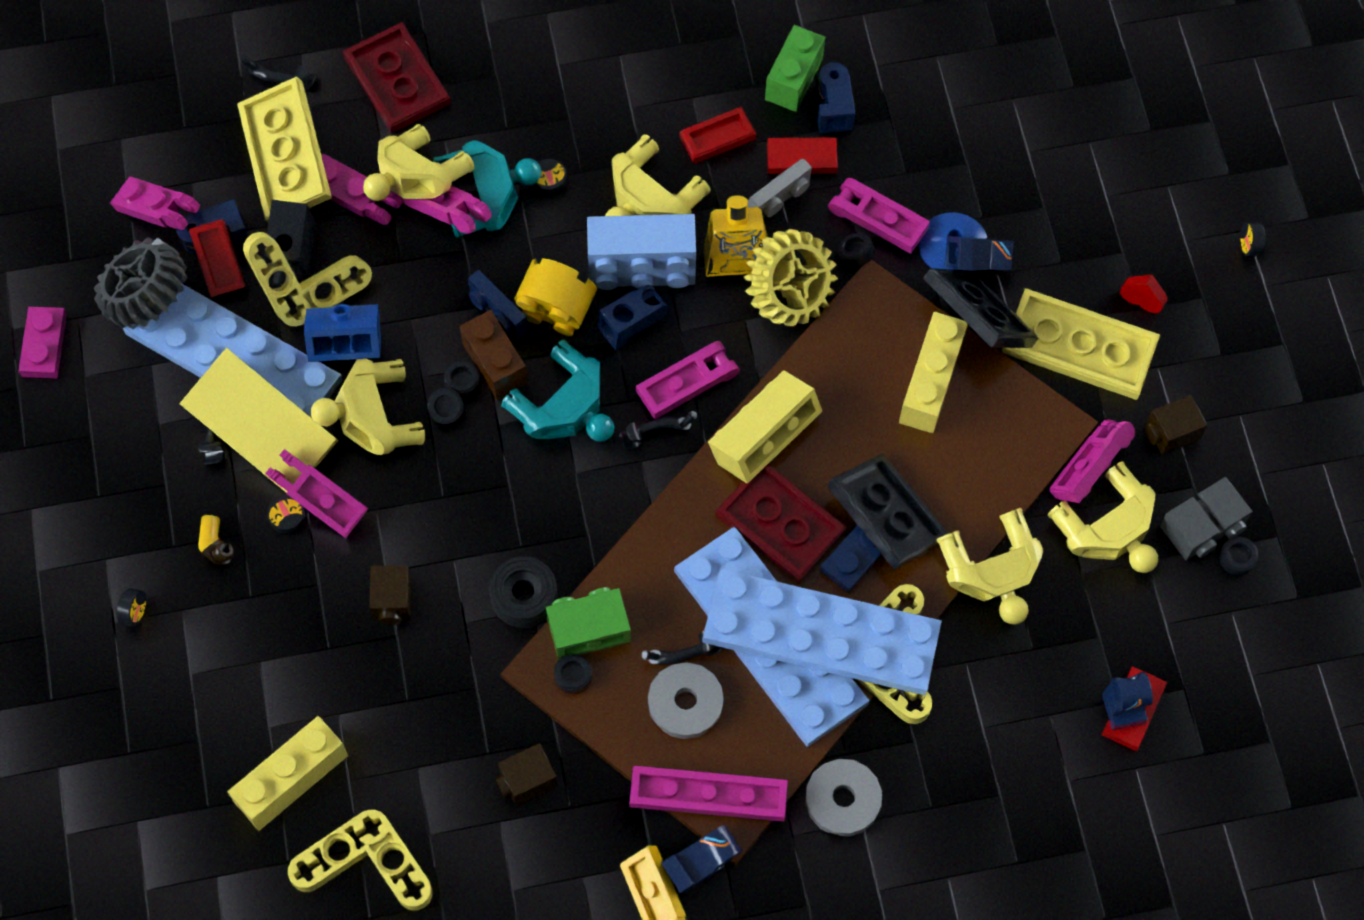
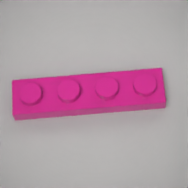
[629,766,788,821]

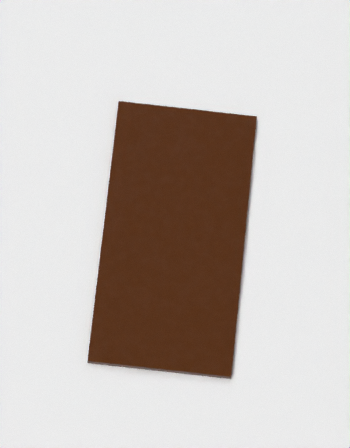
[501,259,1098,866]

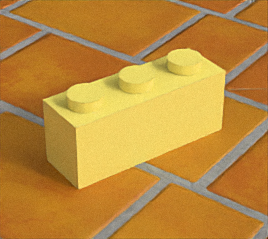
[899,312,968,433]
[708,370,823,484]
[227,716,348,831]

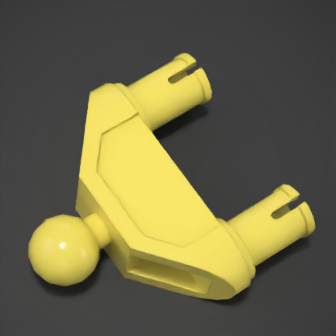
[363,124,474,201]
[605,135,711,216]
[311,358,425,455]
[1047,461,1158,573]
[936,508,1043,625]

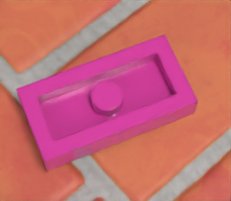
[18,307,67,378]

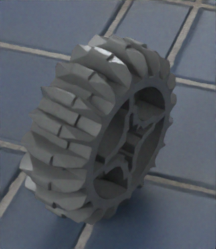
[94,237,188,330]

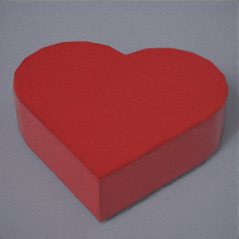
[1120,275,1167,313]

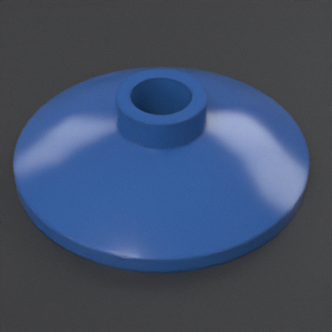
[918,212,987,271]

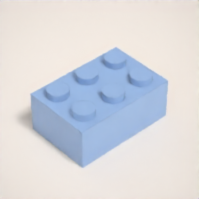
[587,214,696,290]

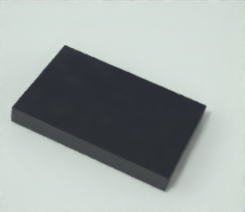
[923,268,1038,348]
[827,453,949,570]

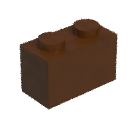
[459,310,528,400]

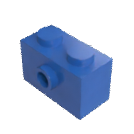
[304,304,382,362]

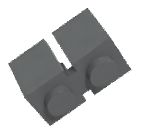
[1160,477,1252,561]

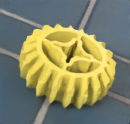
[744,229,838,326]

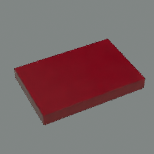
[342,22,451,134]
[715,464,847,584]

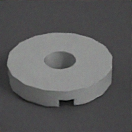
[648,662,724,739]
[805,759,882,837]

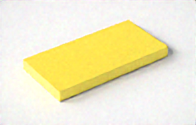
[237,77,332,223]
[1001,288,1160,400]
[179,348,339,493]

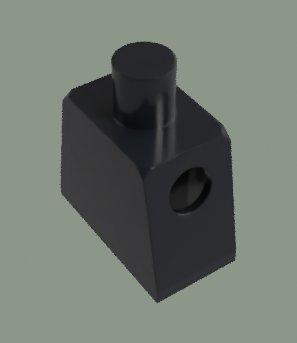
[264,200,318,288]

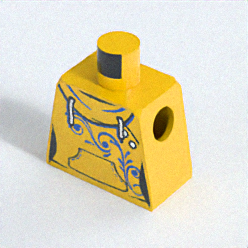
[703,196,767,277]

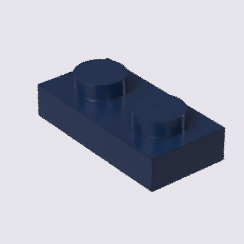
[468,269,528,340]
[820,525,883,594]

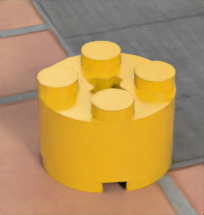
[514,258,597,336]

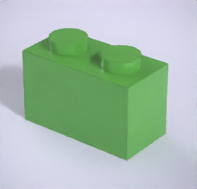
[765,25,826,112]
[546,587,631,660]

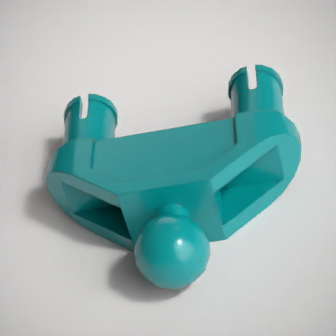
[433,140,541,238]
[501,340,615,442]

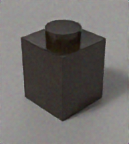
[1145,395,1208,455]
[370,565,412,625]
[495,743,558,806]

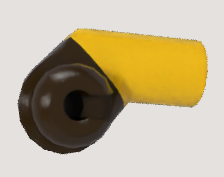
[198,515,234,565]

